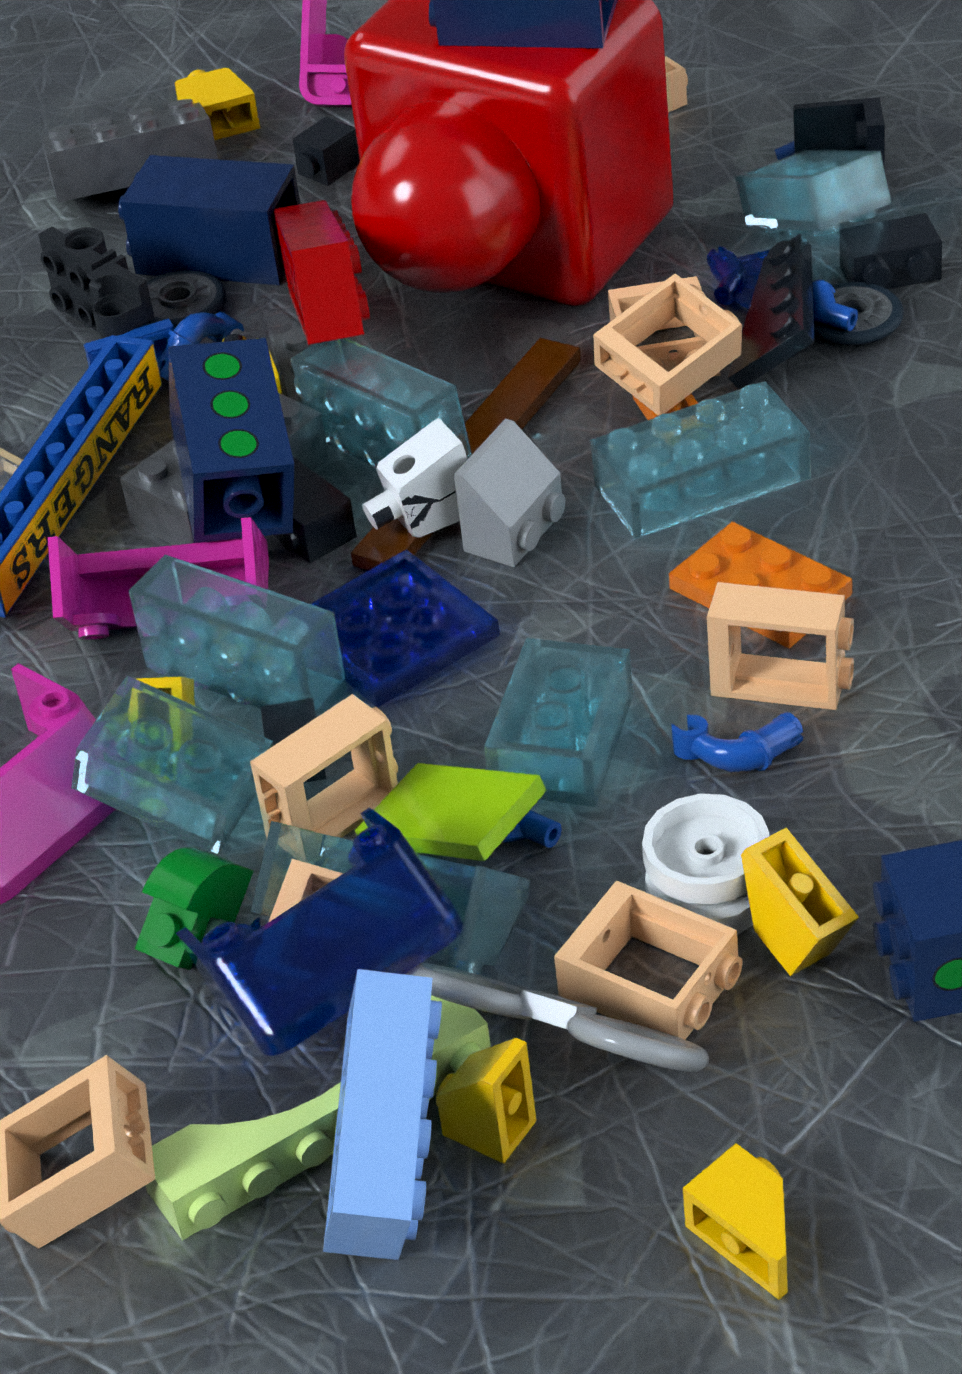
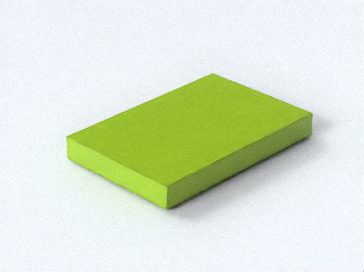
[354,763,547,861]

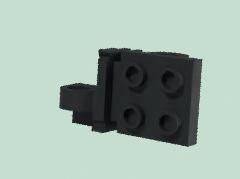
[38,227,155,338]

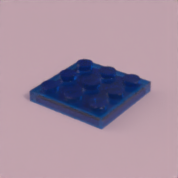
[285,549,500,708]

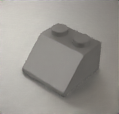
[454,419,566,567]

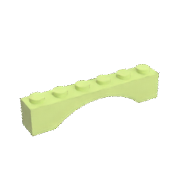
[145,995,491,1241]

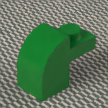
[135,847,254,970]

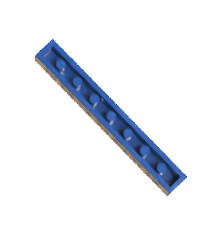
[0,335,162,618]

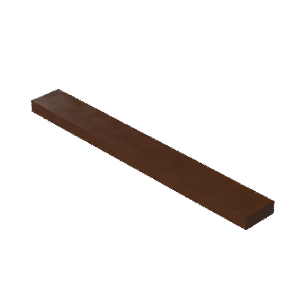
[351,338,581,578]

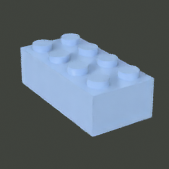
[323,969,442,1260]

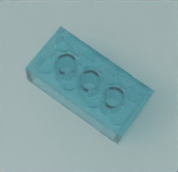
[290,338,472,469]
[590,381,811,539]
[129,555,347,717]

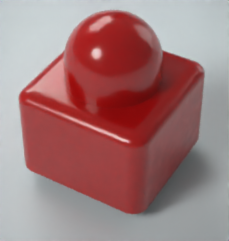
[344,0,673,306]

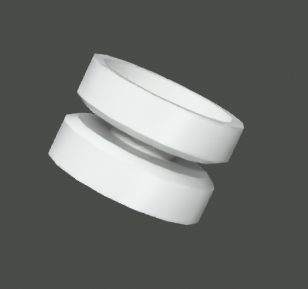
[642,794,770,935]

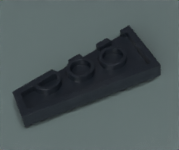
[728,233,815,390]

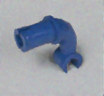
[157,312,244,381]
[671,712,804,772]

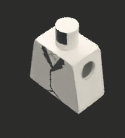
[362,418,468,538]

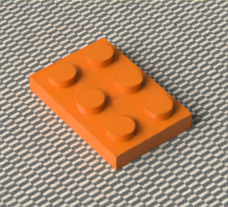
[669,521,853,649]

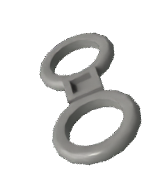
[405,963,709,1073]

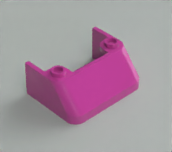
[299,0,352,107]
[47,517,269,640]
[0,663,135,904]

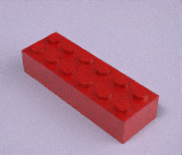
[274,200,370,345]

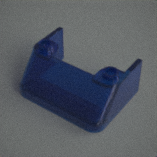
[176,807,464,1056]

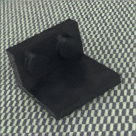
[793,97,885,201]

